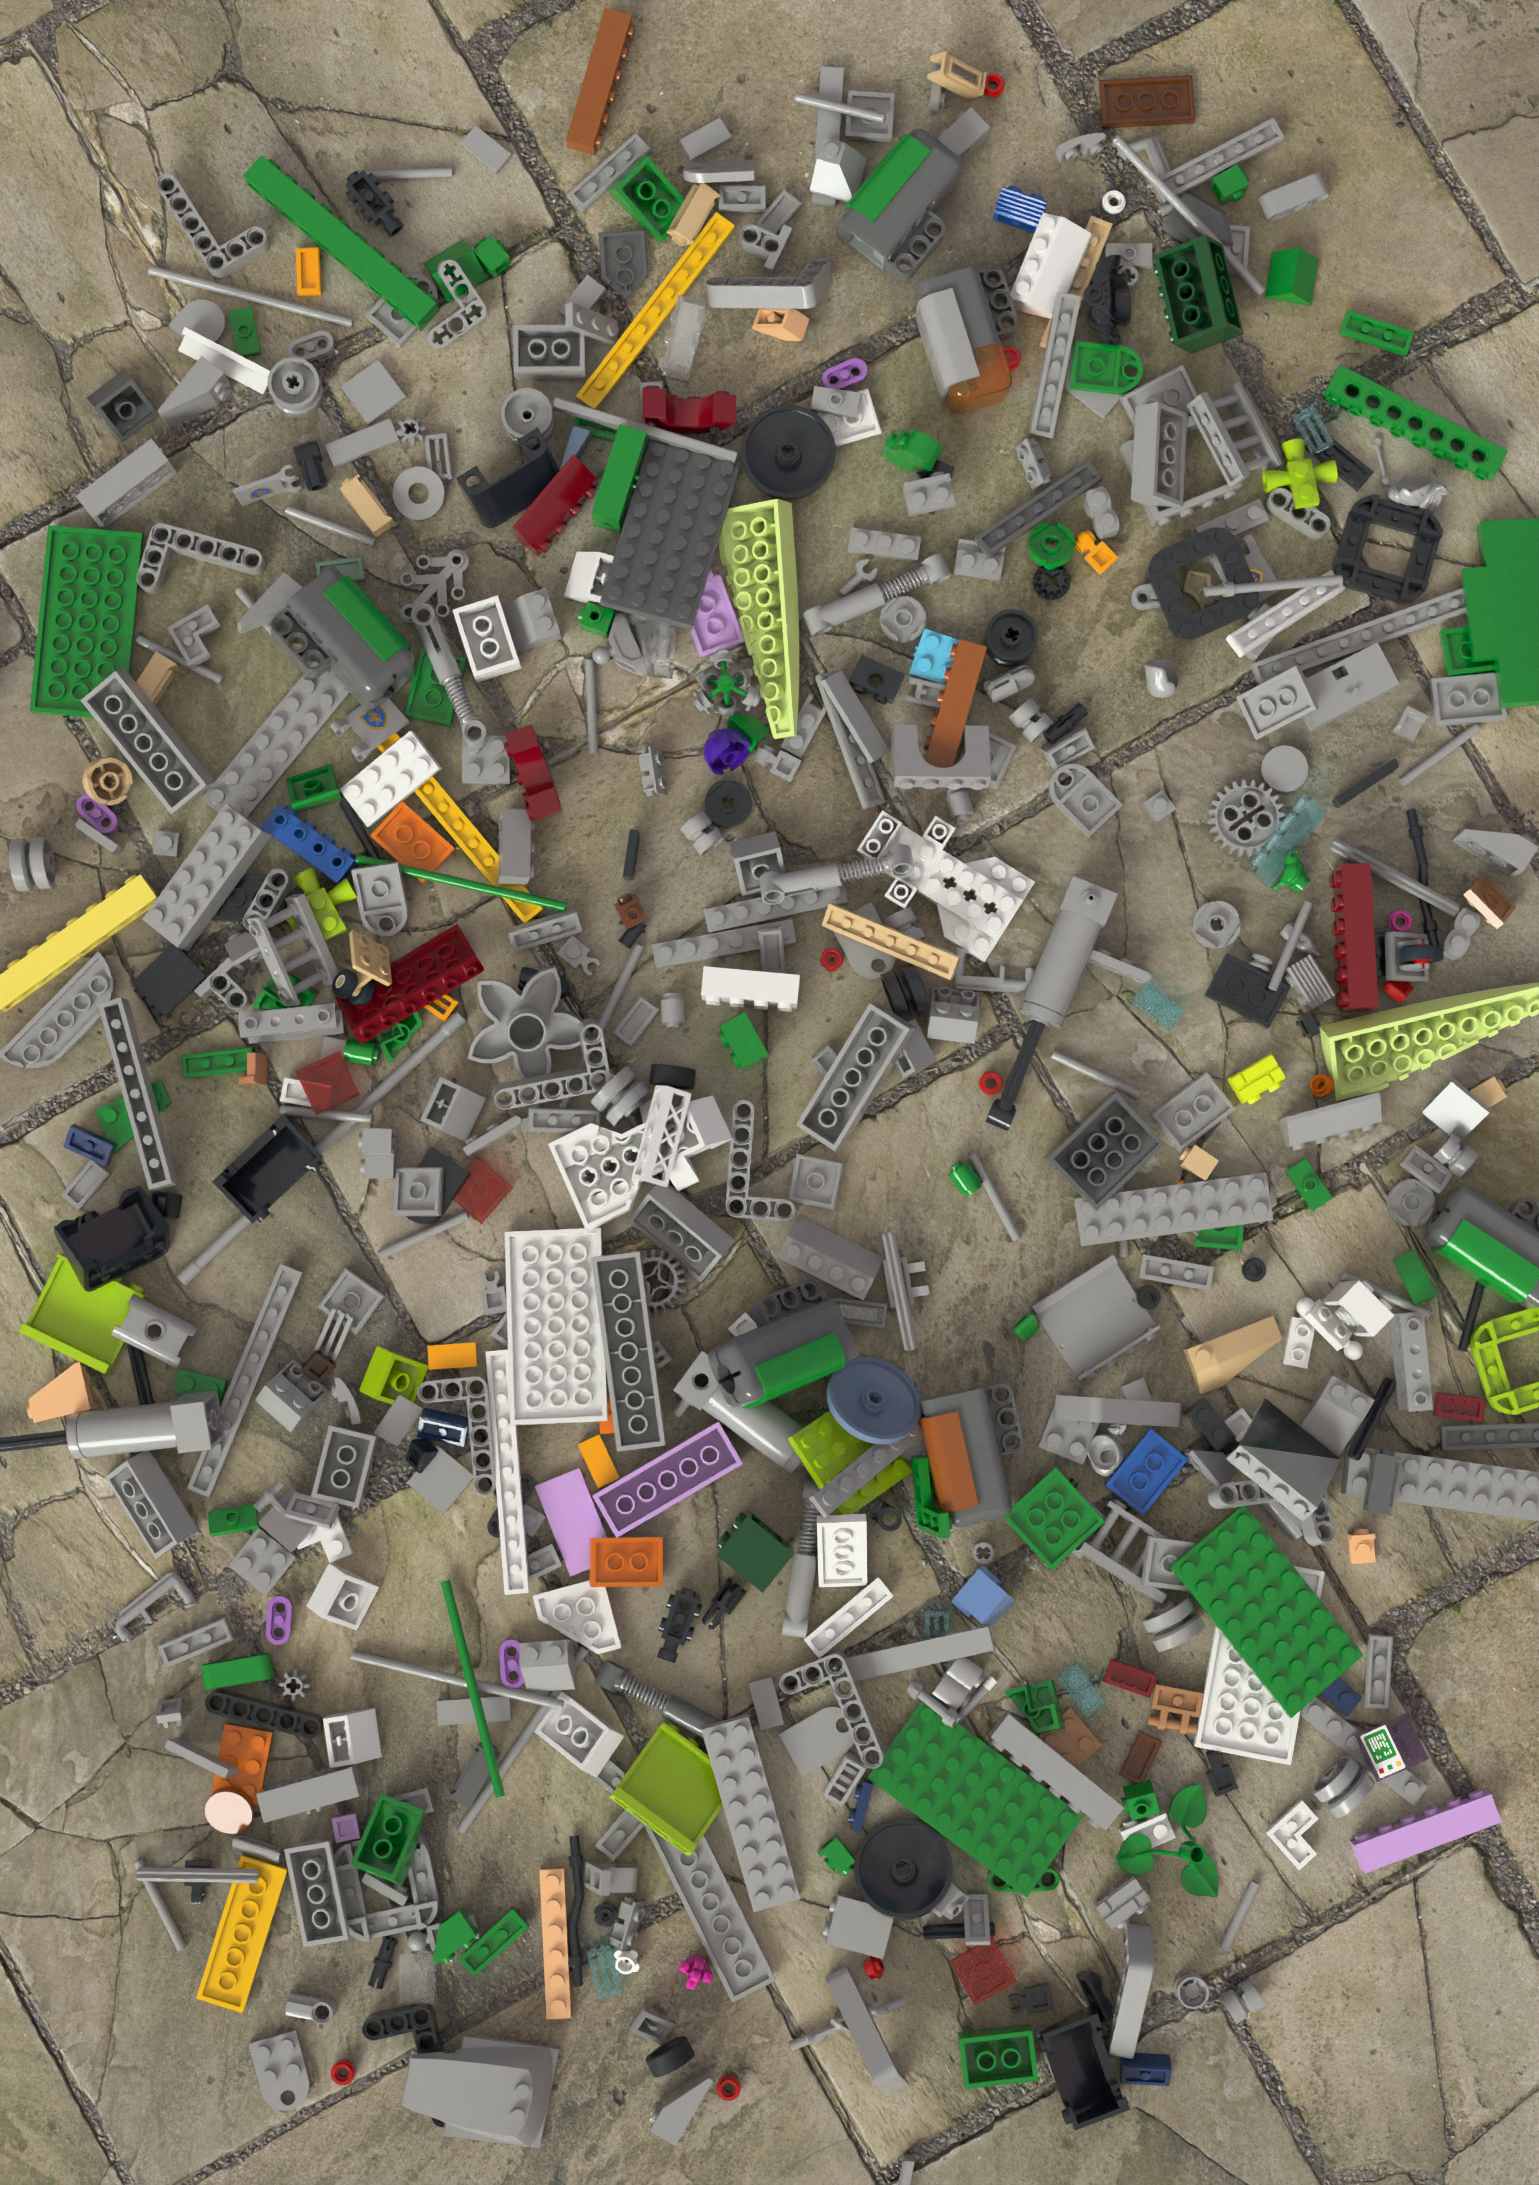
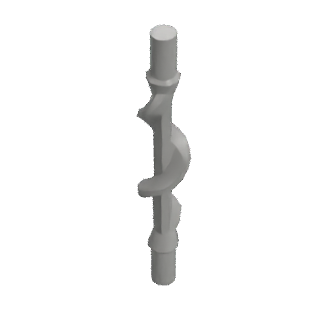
[789,1996,906,2051]

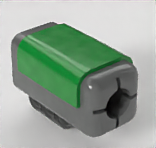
[837,129,962,281]
[271,566,415,709]
[1423,1186,1539,1309]
[708,1279,857,1409]

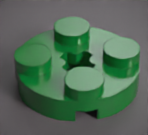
[1027,523,1075,570]

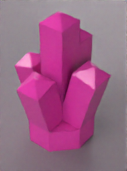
[678,1953,714,1990]

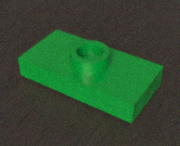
[228,307,262,358]
[1285,1158,1332,1212]
[208,1503,259,1537]

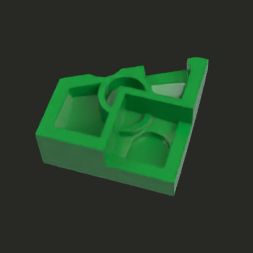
[252,972,319,1010]
[376,1011,423,1063]
[1005,1680,1065,1734]

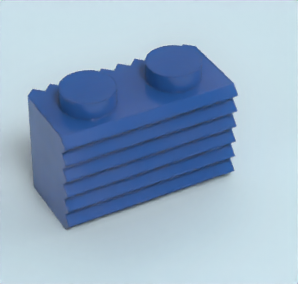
[993,186,1048,233]

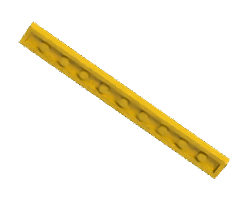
[576,212,735,409]
[377,733,544,923]

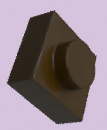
[301,1350,336,1384]

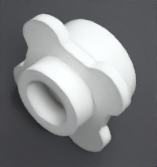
[614,1949,640,1974]

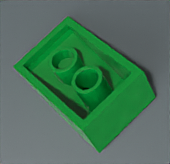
[607,156,685,243]
[351,1794,425,1886]

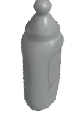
[1280,922,1320,957]

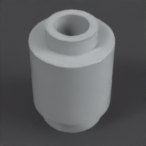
[946,788,974,823]
[661,993,686,1029]

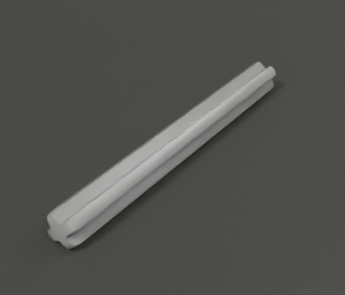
[1330,838,1461,916]

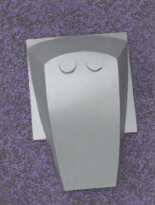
[401,2034,559,2148]

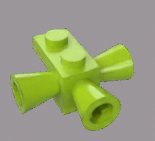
[1262,439,1338,509]
[287,868,357,941]

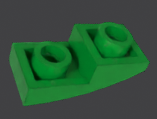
[1393,1249,1437,1306]

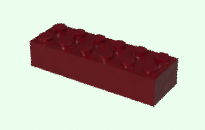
[1329,863,1379,1013]

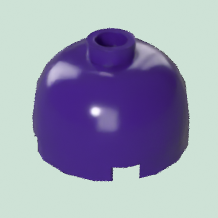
[703,728,751,775]

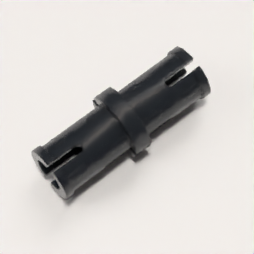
[1043,703,1088,744]
[368,1936,398,1989]

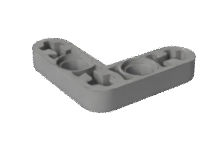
[426,259,487,349]

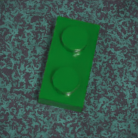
[173,1369,228,1404]

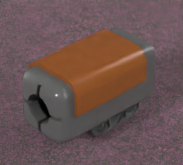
[919,1383,1024,1527]

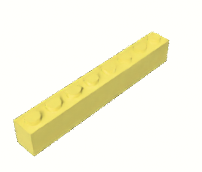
[0,874,159,1012]

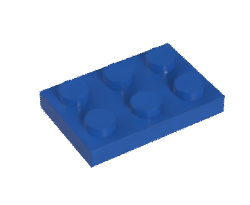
[1104,1428,1188,1516]

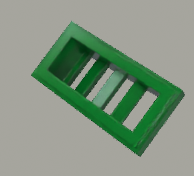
[1011,1314,1040,1343]

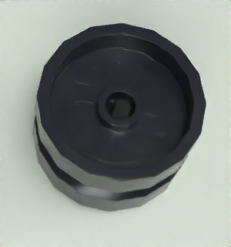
[983,609,1038,668]
[880,963,930,1020]

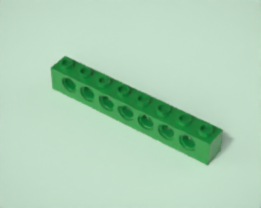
[1323,365,1508,482]

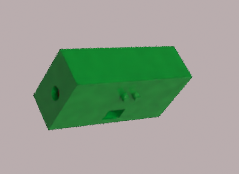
[591,424,648,534]

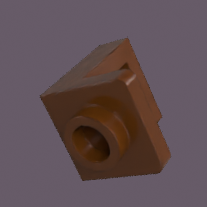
[614,893,647,929]

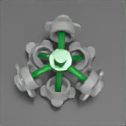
[693,648,761,720]

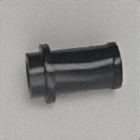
[618,922,647,949]

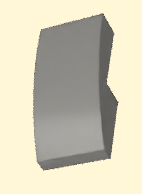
[1055,133,1107,163]
[332,1377,364,1425]

